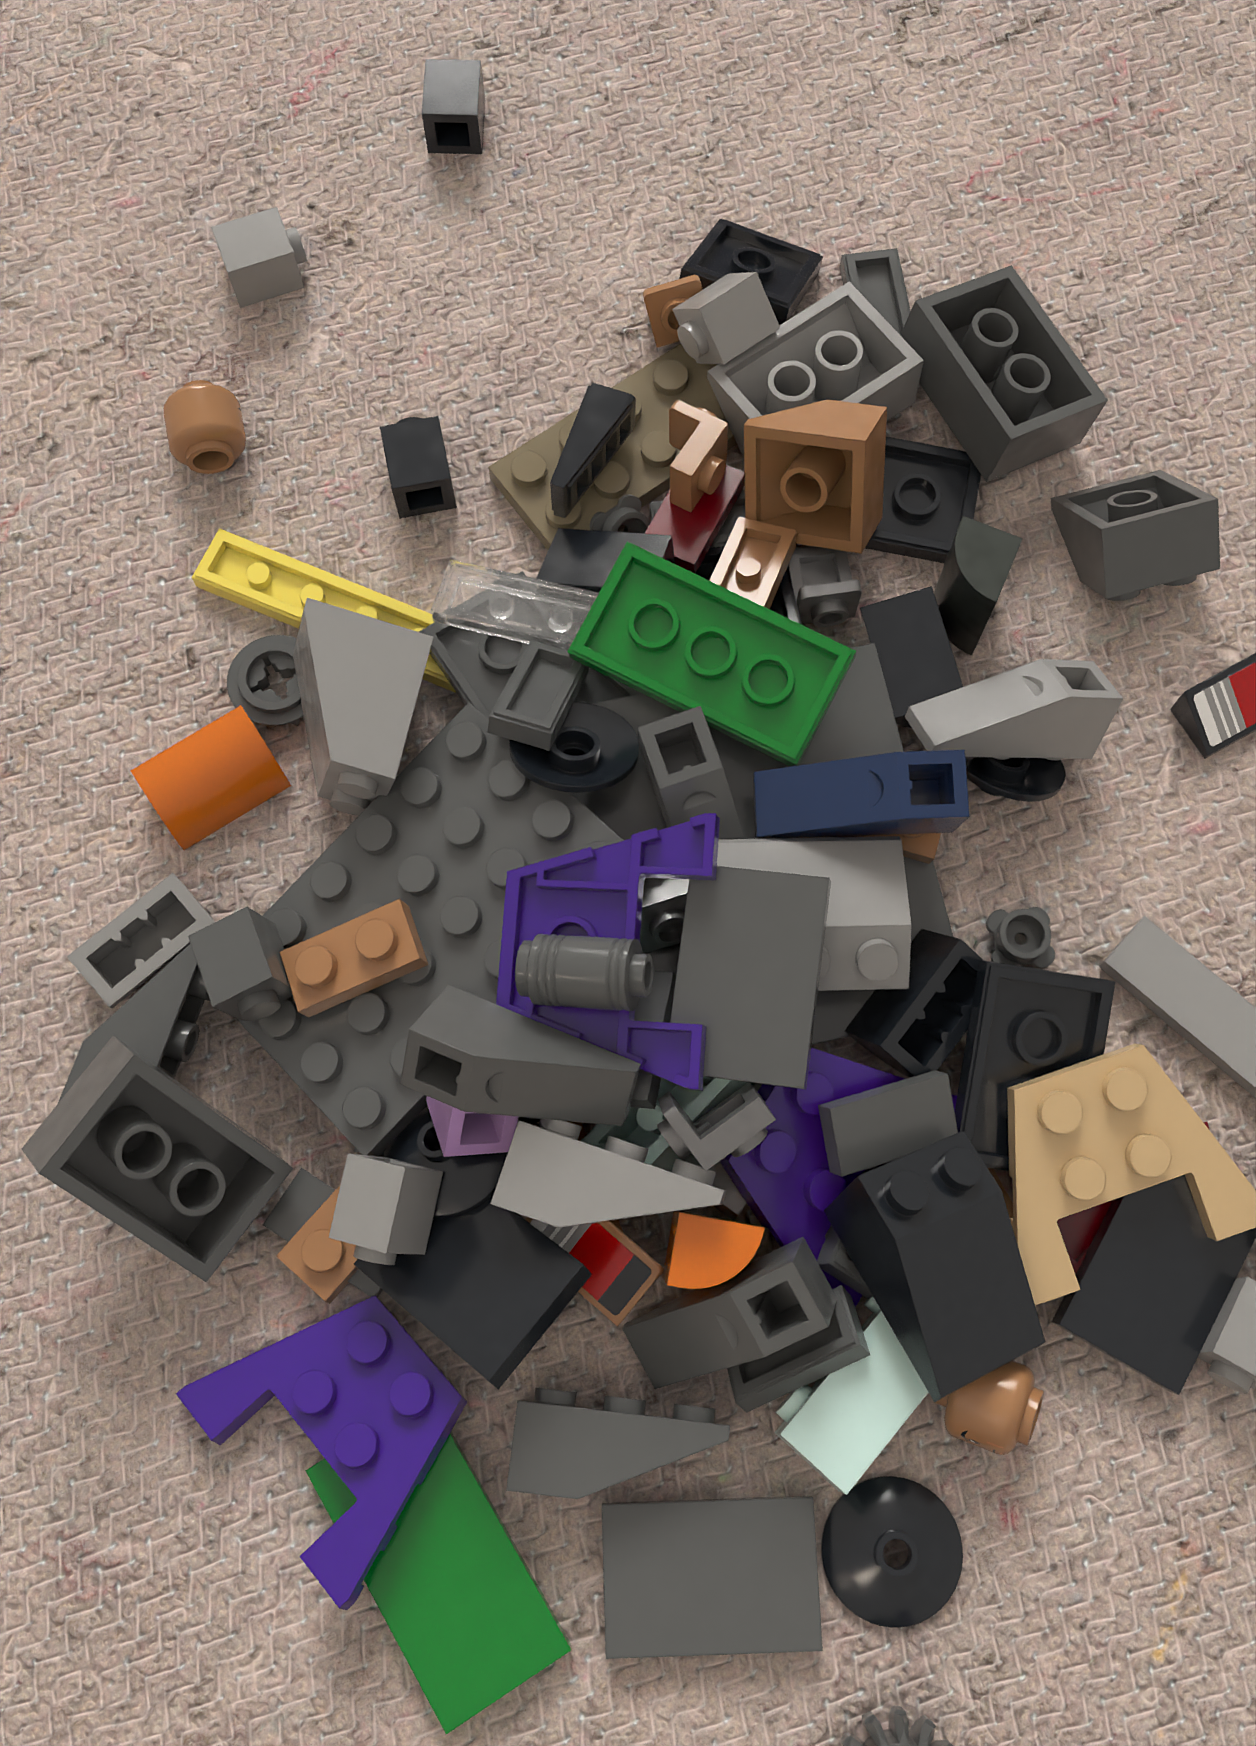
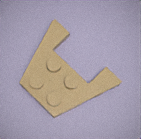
[1007,1043,1256,1306]

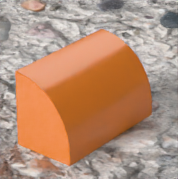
[130,705,291,850]
[662,1211,765,1289]

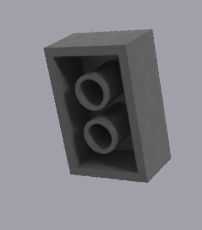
[900,265,1108,482]
[22,1036,293,1282]

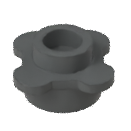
[590,494,651,534]
[986,907,1055,969]

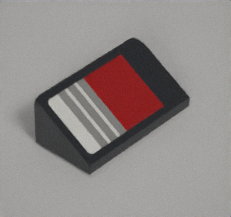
[1170,653,1256,759]

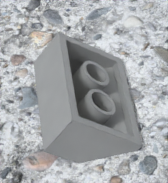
[707,281,924,455]
[717,836,911,991]

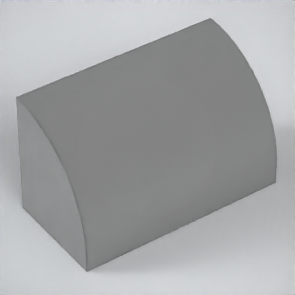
[67,873,215,1008]

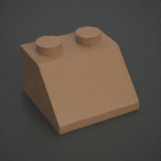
[744,399,887,554]

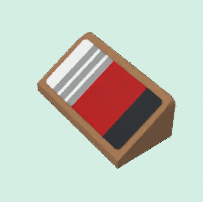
[525,1217,664,1327]

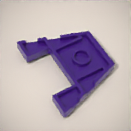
[496,813,720,1091]
[719,1048,957,1307]
[176,1295,467,1610]

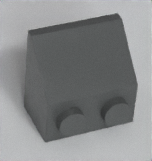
[1051,470,1220,601]

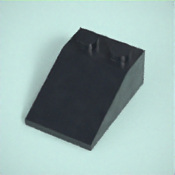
[824,1130,1045,1402]

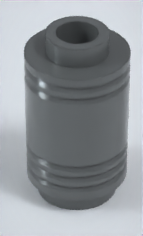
[515,934,654,1011]

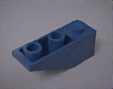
[753,750,970,839]

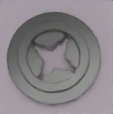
[227,635,303,730]

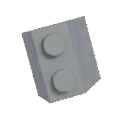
[293,597,433,815]

